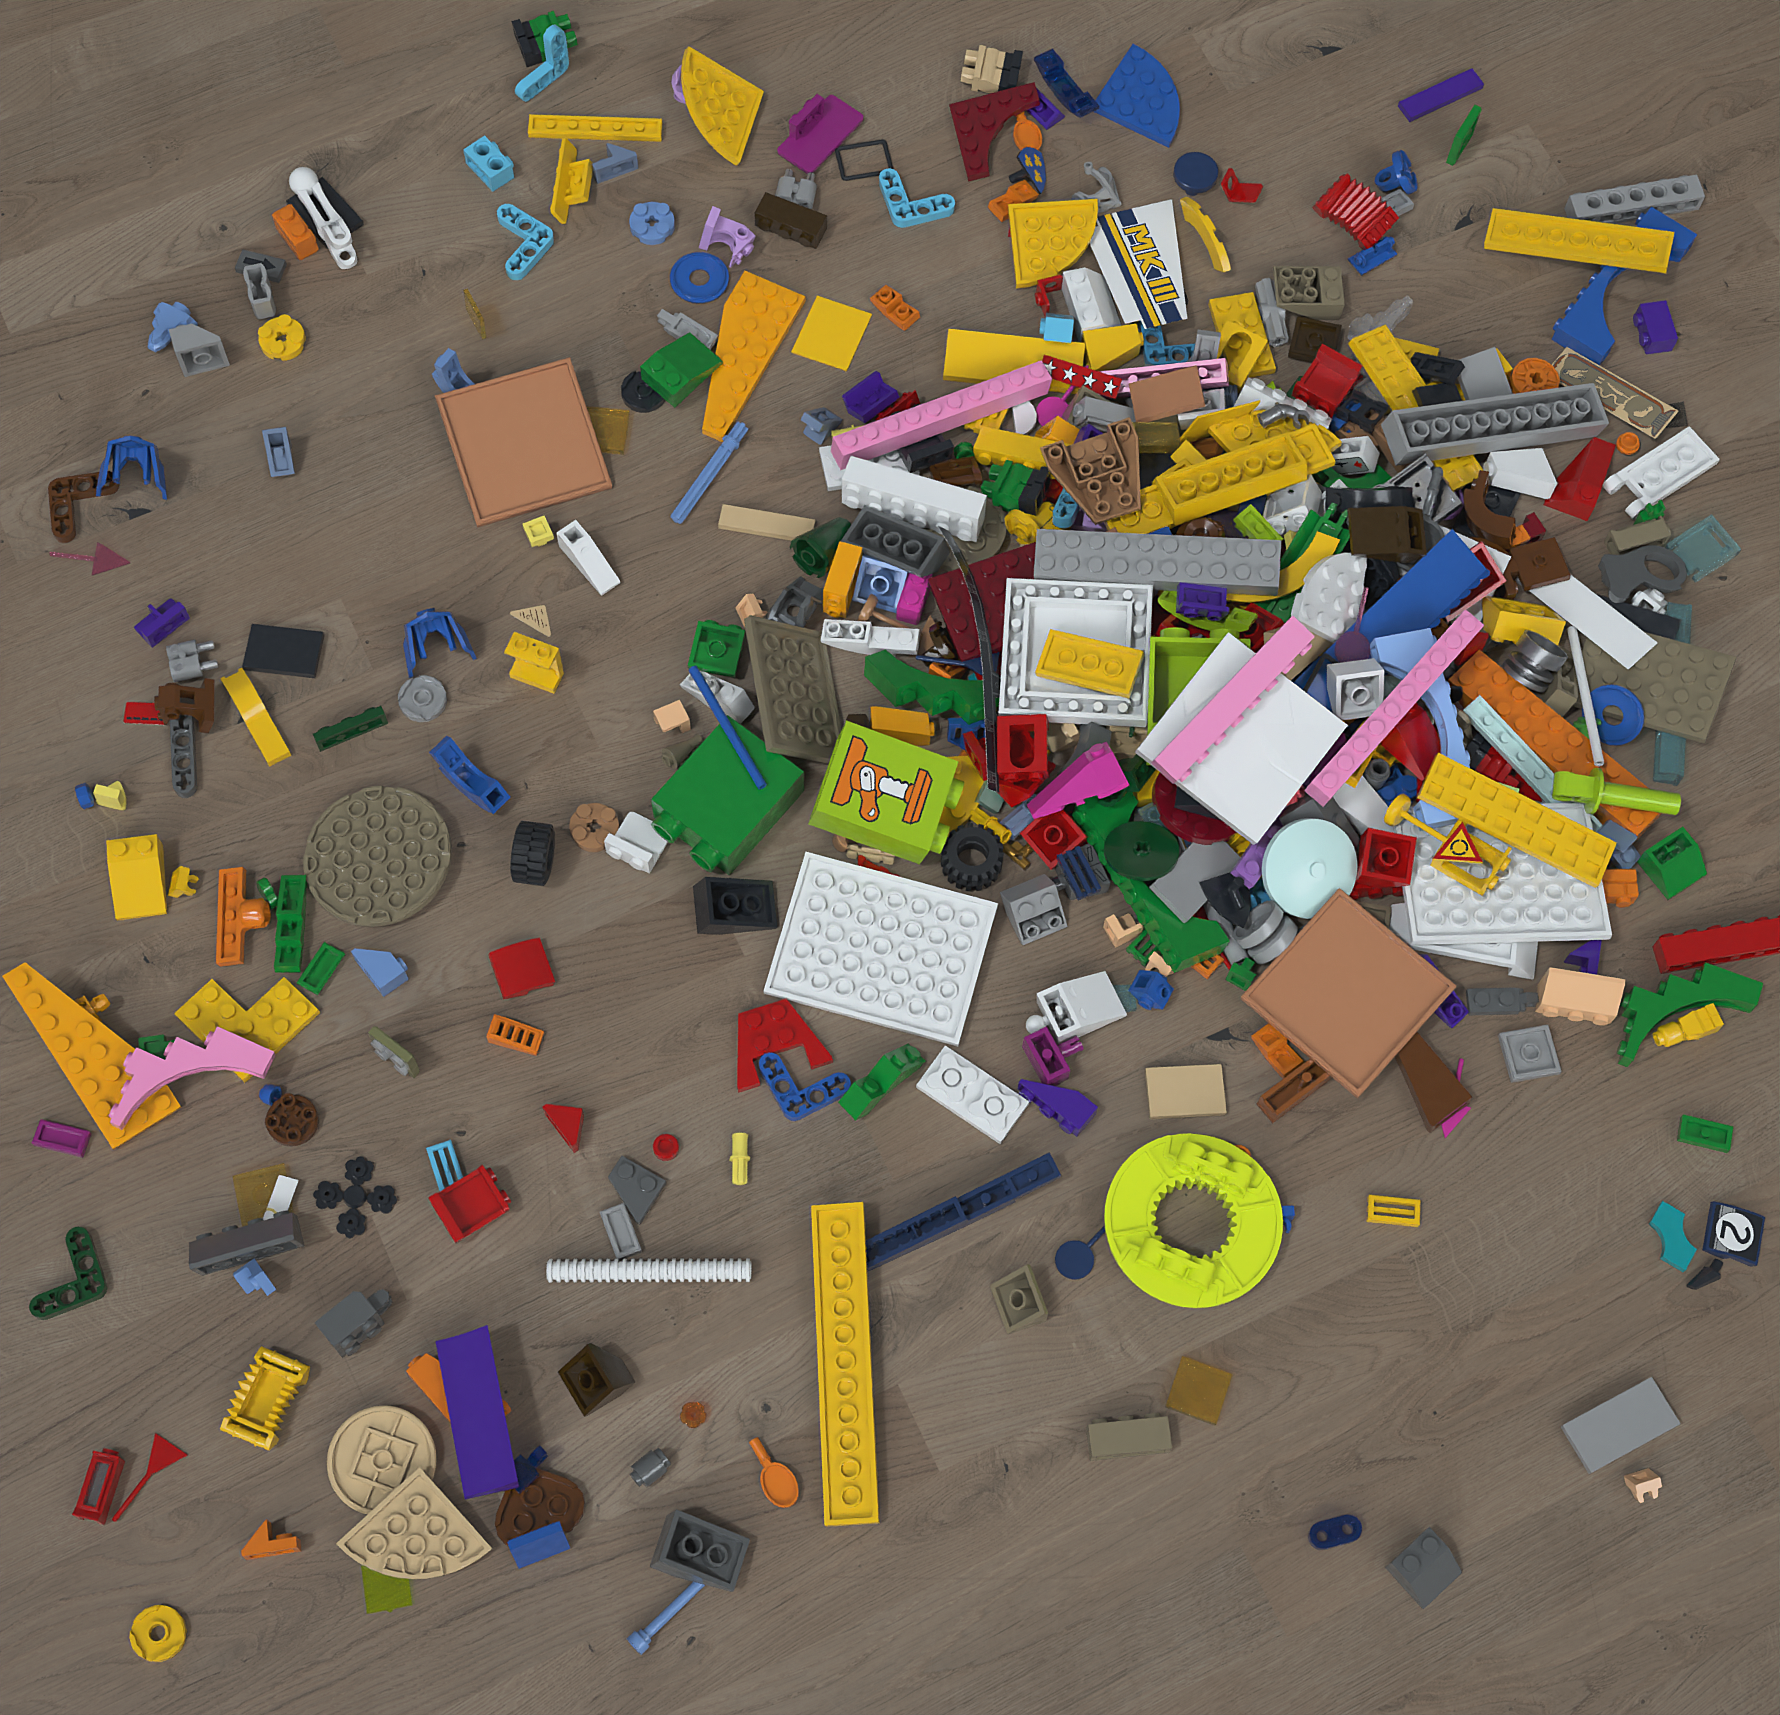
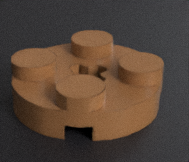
[569,803,619,852]

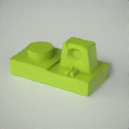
[1233,504,1283,541]

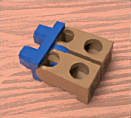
[1328,398,1384,453]

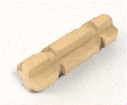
[846,844,895,865]

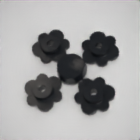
[313,1156,397,1239]

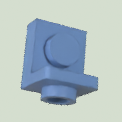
[233,1258,276,1296]

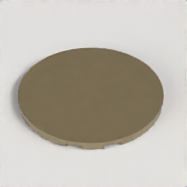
[303,786,452,927]

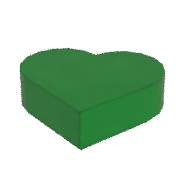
[256,877,278,909]

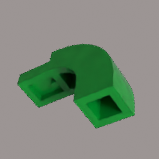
[1312,464,1392,488]

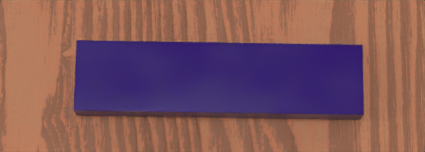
[1398,68,1484,122]

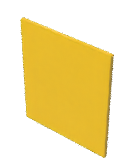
[791,296,872,371]
[1175,400,1260,446]

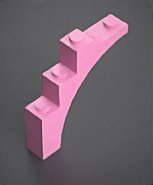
[109,1026,275,1130]

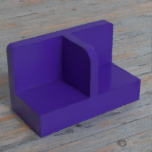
[134,598,190,648]

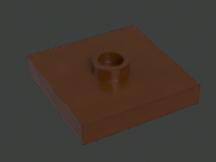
[1509,537,1571,591]

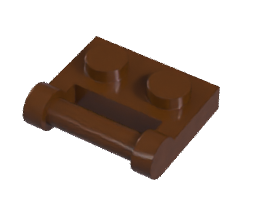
[929,456,982,486]

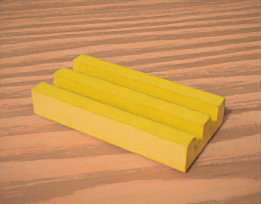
[1366,1195,1420,1227]

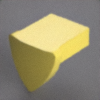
[93,781,127,810]

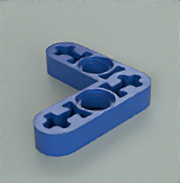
[759,1052,851,1121]

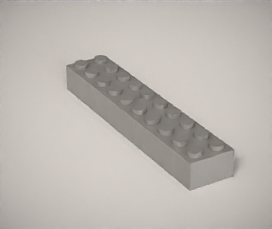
[1381,383,1609,466]
[1034,529,1281,596]

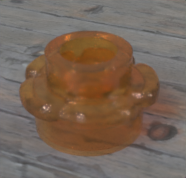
[680,1402,706,1428]

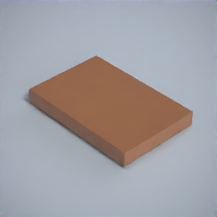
[1129,365,1206,425]

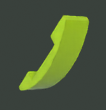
[1158,590,1258,632]

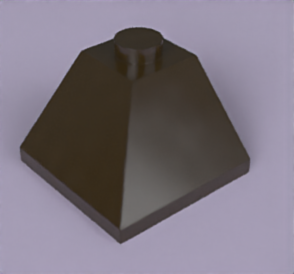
[558,1343,635,1417]

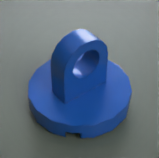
[1375,150,1418,195]

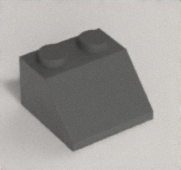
[1385,1527,1462,1609]

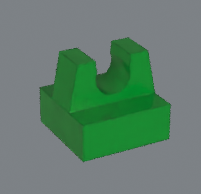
[1225,957,1256,991]

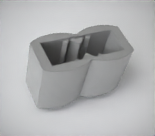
[243,263,276,320]

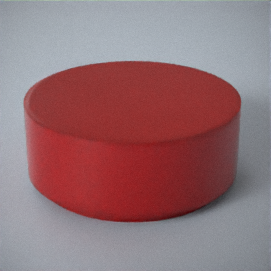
[653,1134,679,1161]

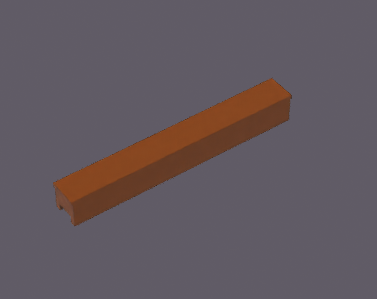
[1256,1059,1333,1124]

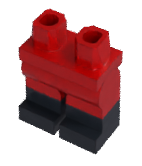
[1465,731,1520,788]

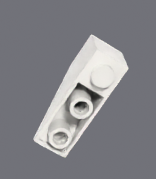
[557,520,620,596]
[680,671,755,724]

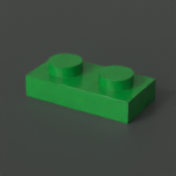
[1677,1114,1734,1153]

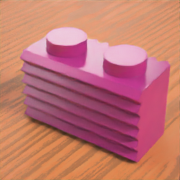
[896,573,933,625]

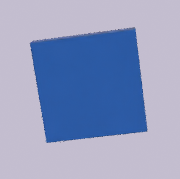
[507,1521,571,1569]

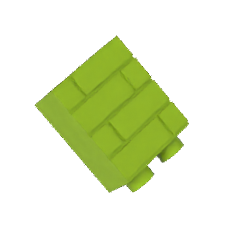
[1146,627,1250,765]

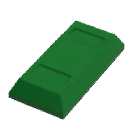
[296,942,345,995]

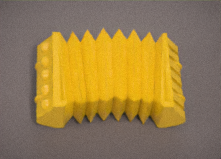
[220,1346,310,1451]

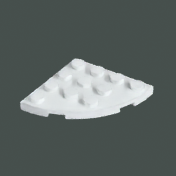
[1291,553,1367,643]

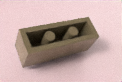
[1086,1413,1172,1461]

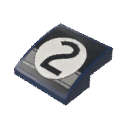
[1702,1201,1765,1267]

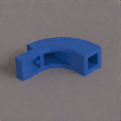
[429,736,511,814]

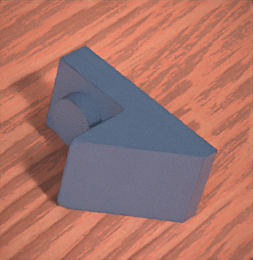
[592,143,638,184]
[801,407,843,445]
[262,427,295,477]
[1596,820,1641,869]

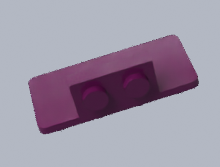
[777,94,864,174]

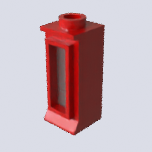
[72,1448,125,1525]

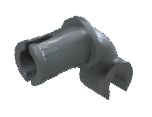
[1257,402,1310,429]

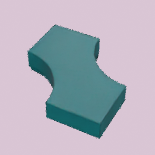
[1649,1201,1697,1272]

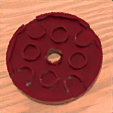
[1152,772,1237,845]

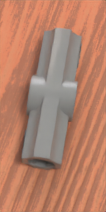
[1255,278,1289,347]

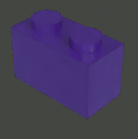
[1633,300,1678,354]

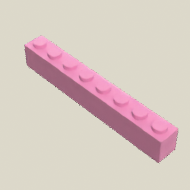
[1151,616,1315,784]

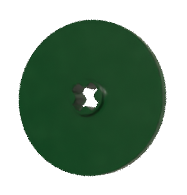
[1104,821,1179,881]

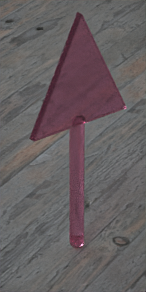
[49,542,130,576]

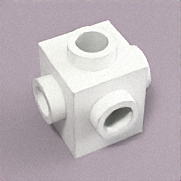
[1631,588,1668,614]

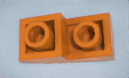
[870,285,920,331]

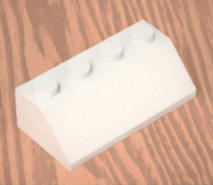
[1233,377,1332,429]

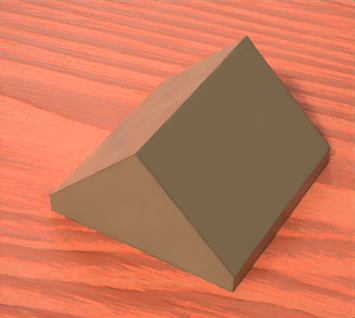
[990,1264,1048,1334]

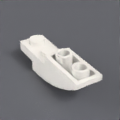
[821,619,921,657]

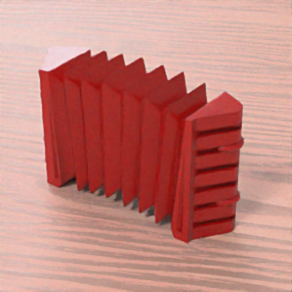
[1312,173,1399,250]

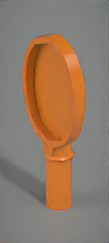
[1013,112,1042,151]
[749,1437,799,1508]

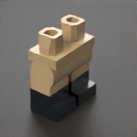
[961,45,1023,93]

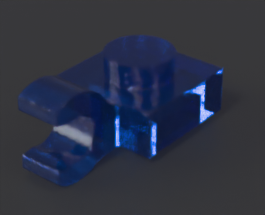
[514,1445,548,1494]

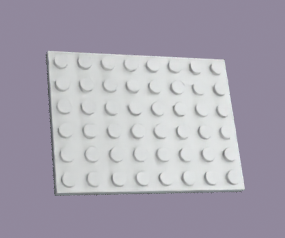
[1393,803,1612,945]
[764,852,998,1047]

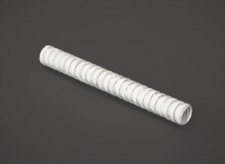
[547,1258,751,1283]

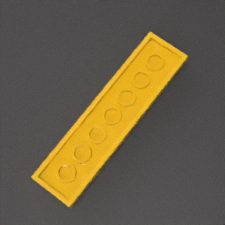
[1484,208,1674,273]

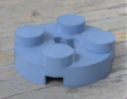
[629,202,675,245]

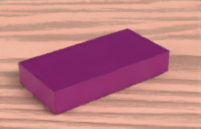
[32,1119,92,1158]

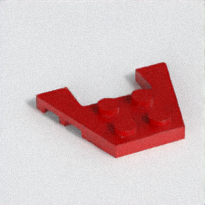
[737,999,833,1093]

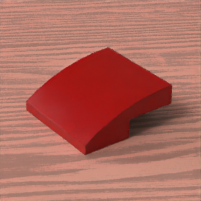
[488,937,555,999]

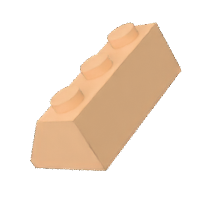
[1535,967,1625,1025]

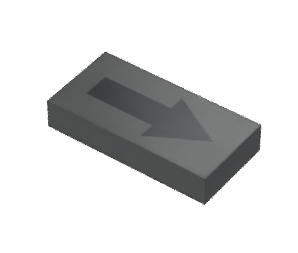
[235,249,287,283]

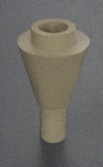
[661,734,703,769]

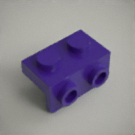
[842,371,899,423]
[1176,582,1230,621]

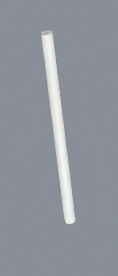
[1567,626,1604,766]

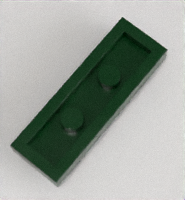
[313,706,388,752]

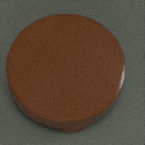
[265,1093,319,1147]

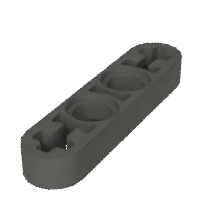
[170,715,197,798]

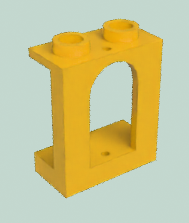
[1217,320,1268,394]
[504,632,564,694]
[1430,819,1512,896]

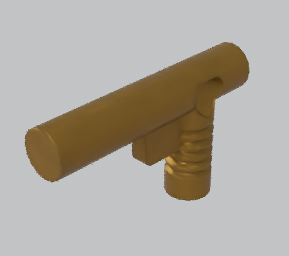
[999,841,1033,870]

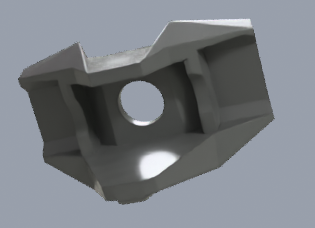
[766,576,824,628]

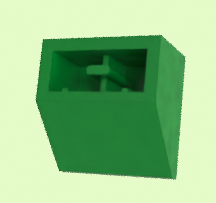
[1637,826,1707,900]

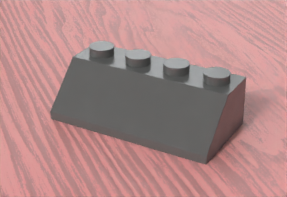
[841,505,950,577]
[189,1211,305,1276]

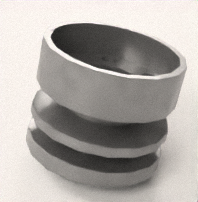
[1502,630,1568,692]

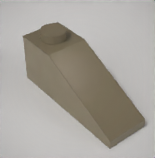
[1541,645,1578,717]

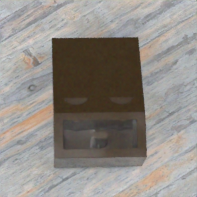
[1347,506,1427,563]

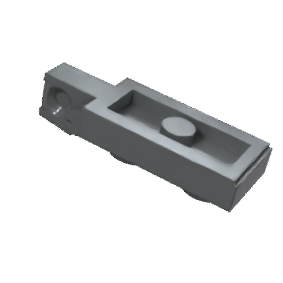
[1466,988,1539,1016]

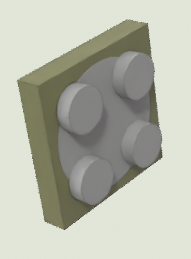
[368,1026,420,1078]

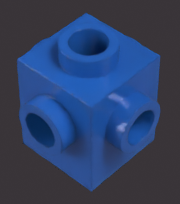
[1128,970,1174,1010]

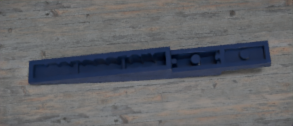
[866,1152,1062,1272]

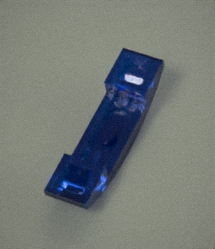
[1034,48,1099,118]

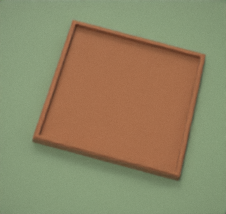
[435,357,612,527]
[1240,888,1456,1099]

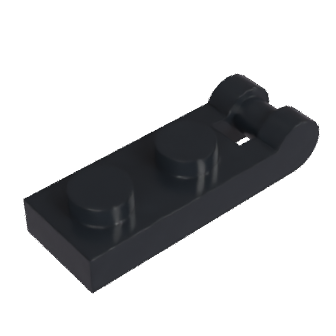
[1411,352,1465,385]

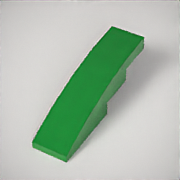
[274,875,307,973]

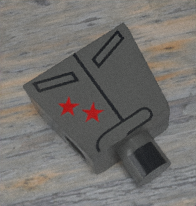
[1050,843,1110,900]

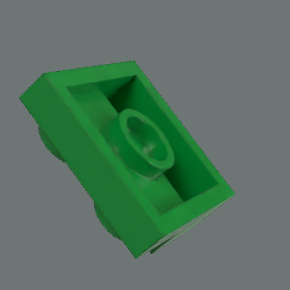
[687,620,746,678]

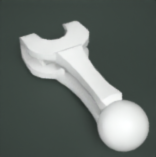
[289,167,358,269]

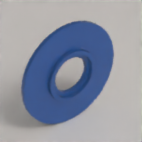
[670,252,729,303]
[1582,684,1644,745]

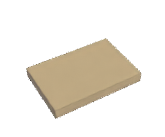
[1145,1064,1227,1119]

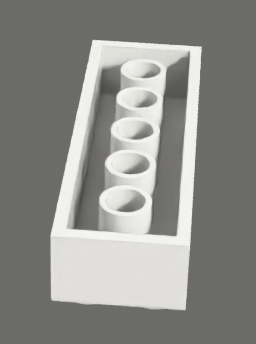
[842,456,987,542]

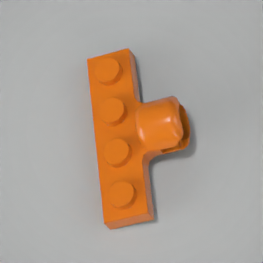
[216,867,271,967]

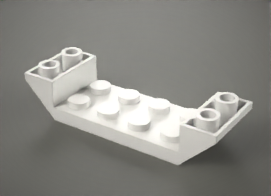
[1389,903,1538,980]

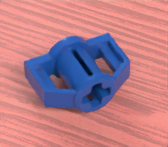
[947,718,986,750]

